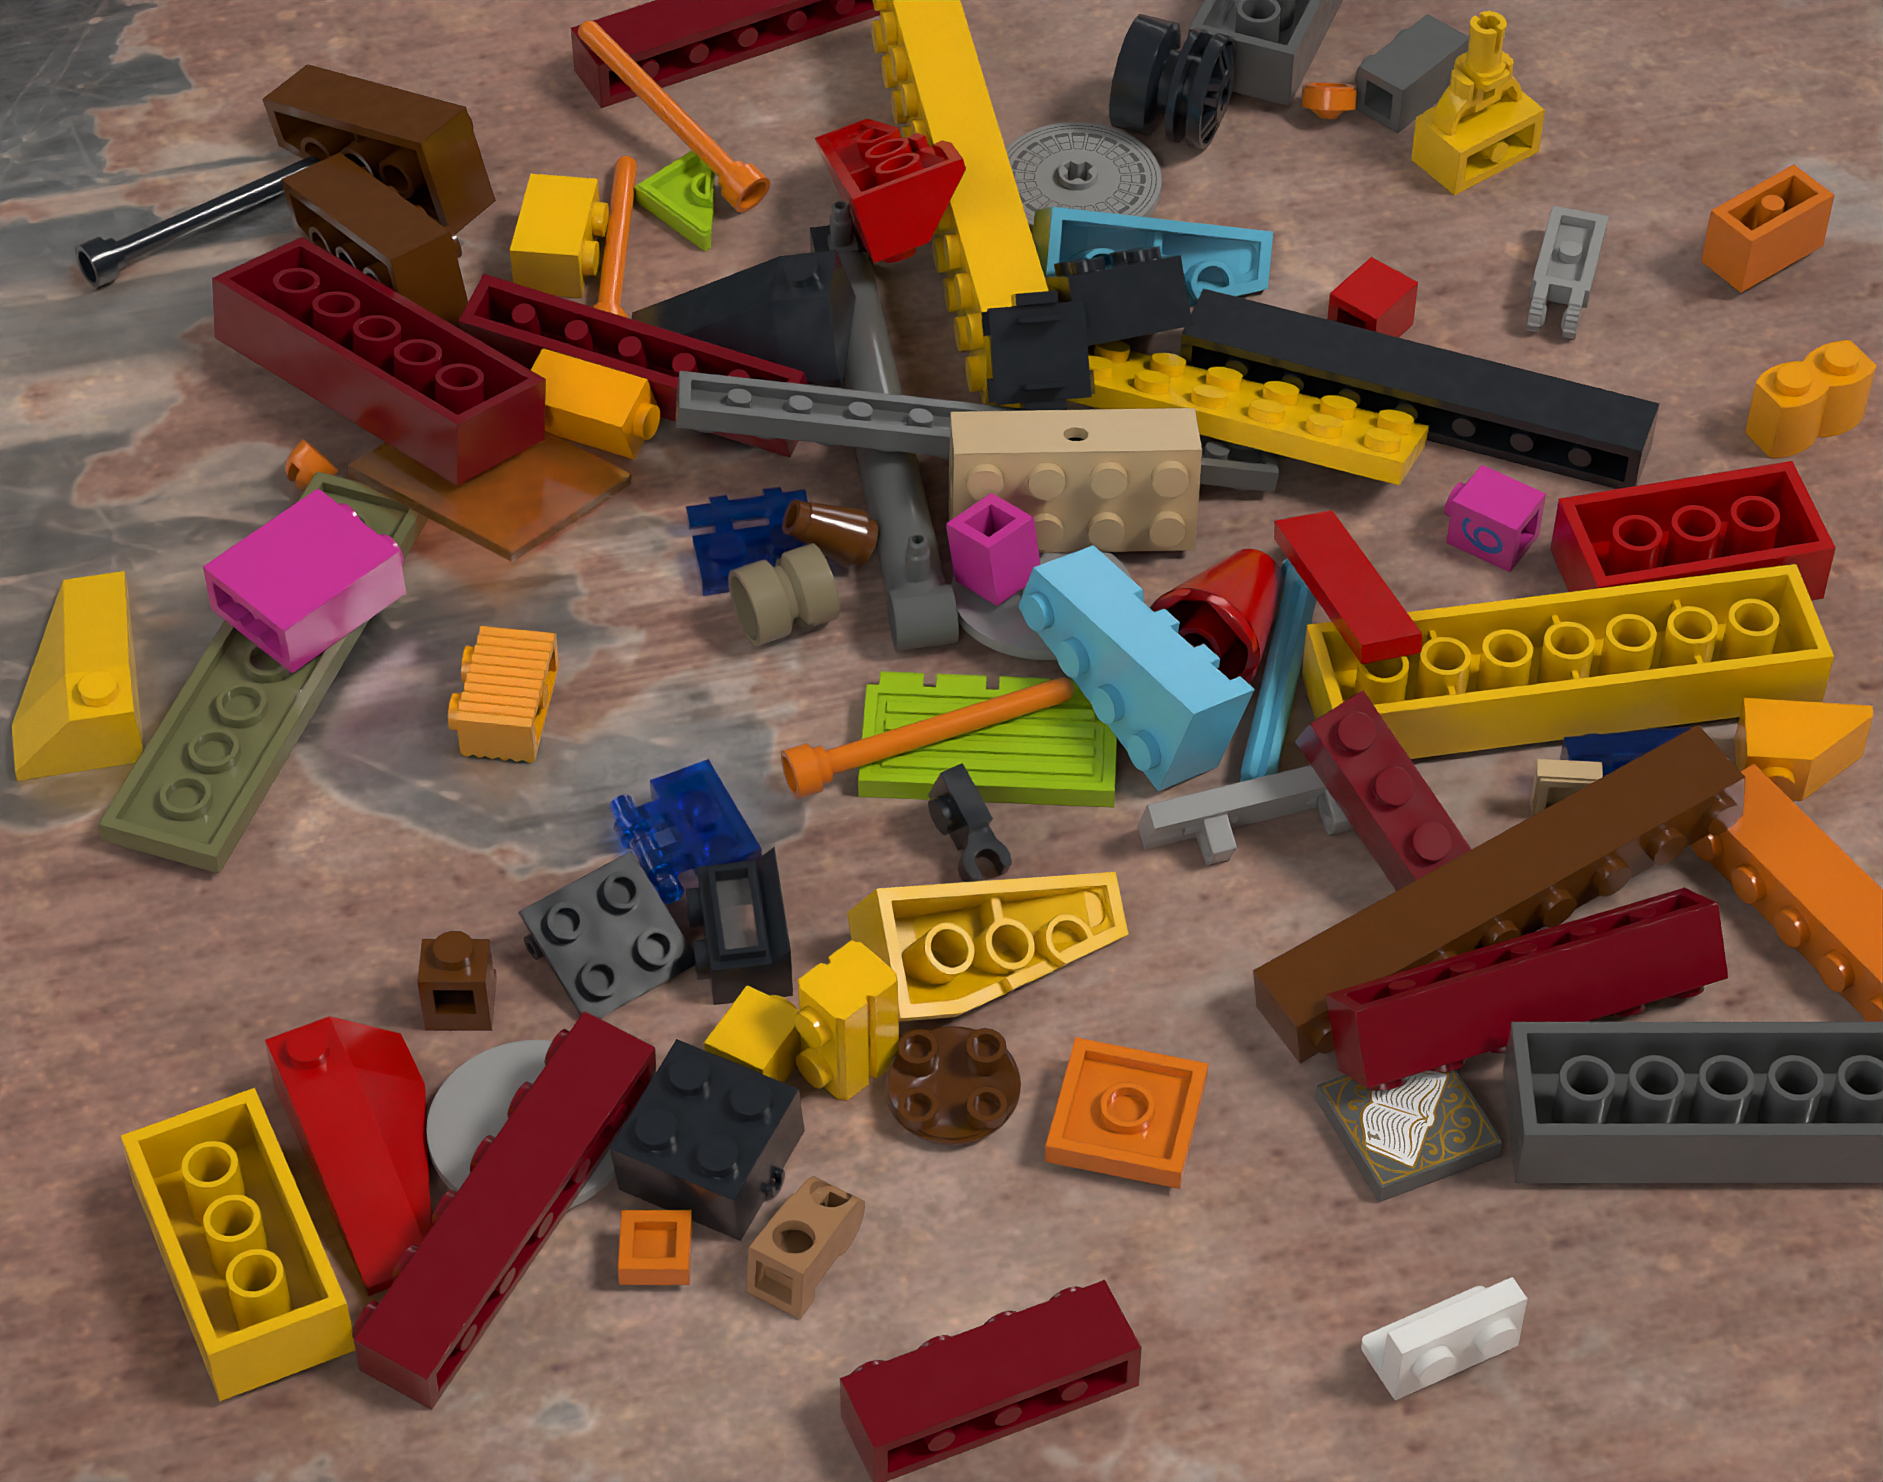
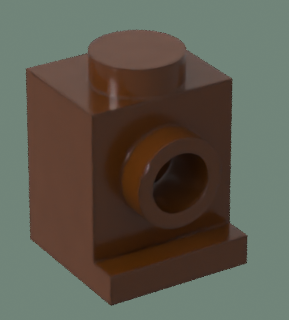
[417,931,497,1031]

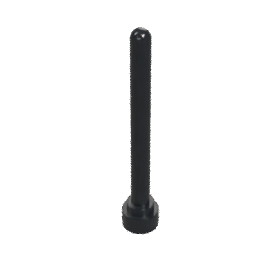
[75,156,322,288]

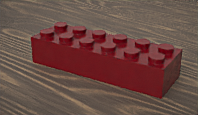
[212,237,546,485]

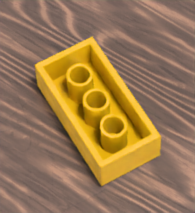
[120,1088,356,1401]

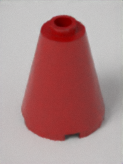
[1150,549,1284,684]

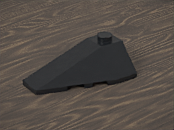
[631,250,856,388]

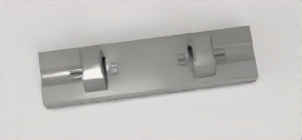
[1137,765,1353,866]

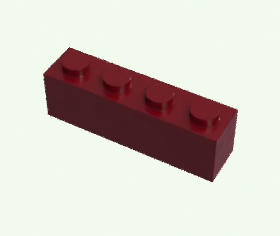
[840,1280,1142,1482]

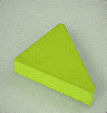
[634,140,717,251]

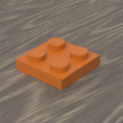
[1045,1037,1209,1189]

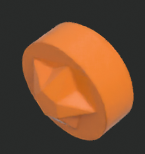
[1301,82,1357,119]

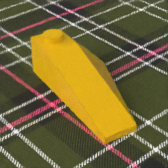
[12,571,144,781]
[847,872,1128,1022]

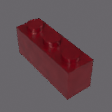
[1295,690,1472,891]

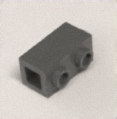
[1355,14,1469,133]

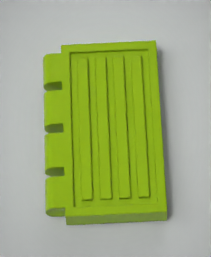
[858,671,1117,808]

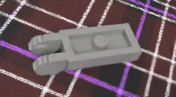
[1526,206,1609,340]

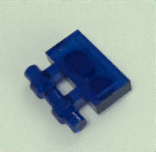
[685,486,808,596]
[609,759,762,904]

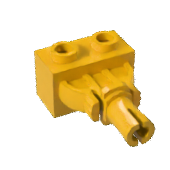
[1411,11,1545,196]

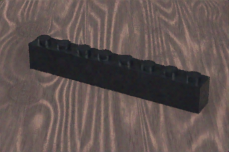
[1180,288,1660,489]

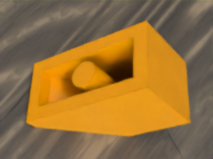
[1734,698,1874,801]

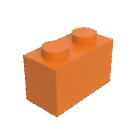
[1701,164,1835,293]

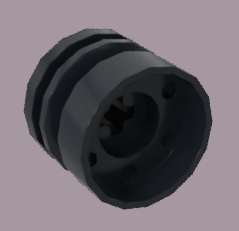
[1109,14,1236,149]

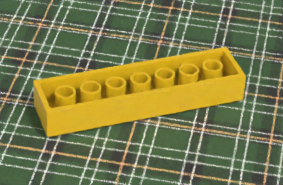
[1302,564,1834,759]

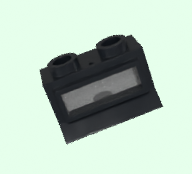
[686,847,793,1005]

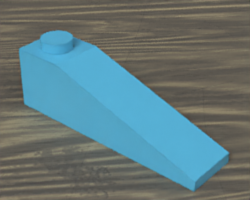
[1032,207,1273,307]

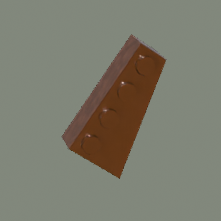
[262,64,496,234]
[281,153,468,329]

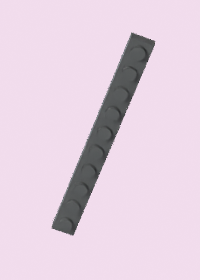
[676,371,1279,492]

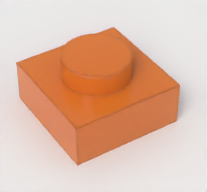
[618,1210,693,1285]

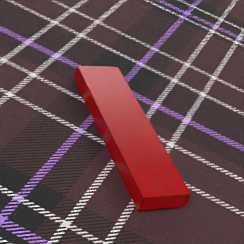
[1274,510,1422,664]

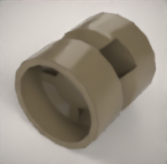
[728,543,840,646]

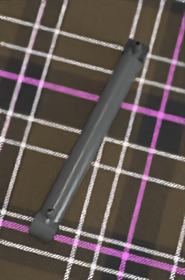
[810,200,959,652]

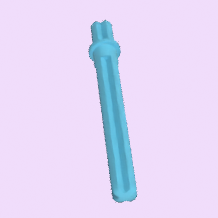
[1240,558,1317,782]

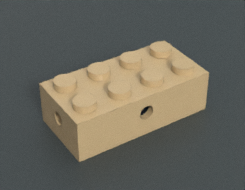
[948,408,1202,553]

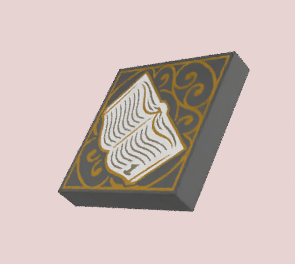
[1315,1070,1503,1202]

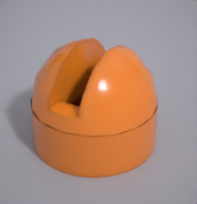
[285,439,339,491]

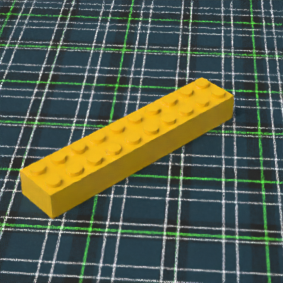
[871,0,1049,408]

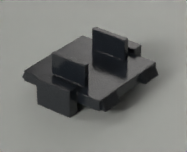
[981,290,1095,411]

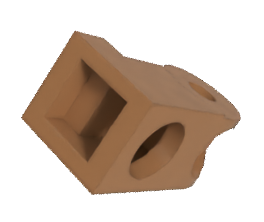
[746,1176,865,1319]

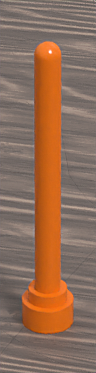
[578,20,770,213]
[593,156,637,318]
[781,677,1074,800]

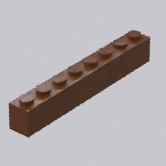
[1253,725,1746,1063]

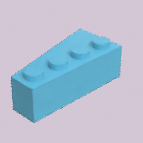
[1018,545,1255,792]

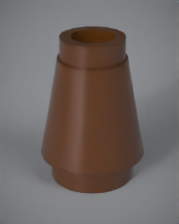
[782,499,878,568]

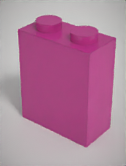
[203,488,406,673]

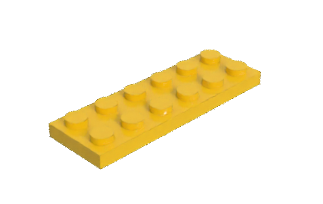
[1066,340,1429,485]

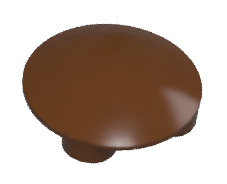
[884,1026,1021,1145]

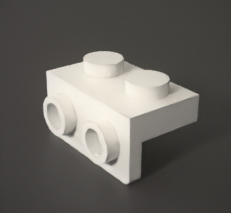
[1361,1277,1528,1400]

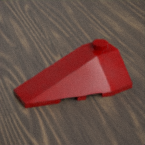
[815,118,966,263]
[265,1016,432,1296]

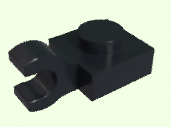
[928,763,1012,882]

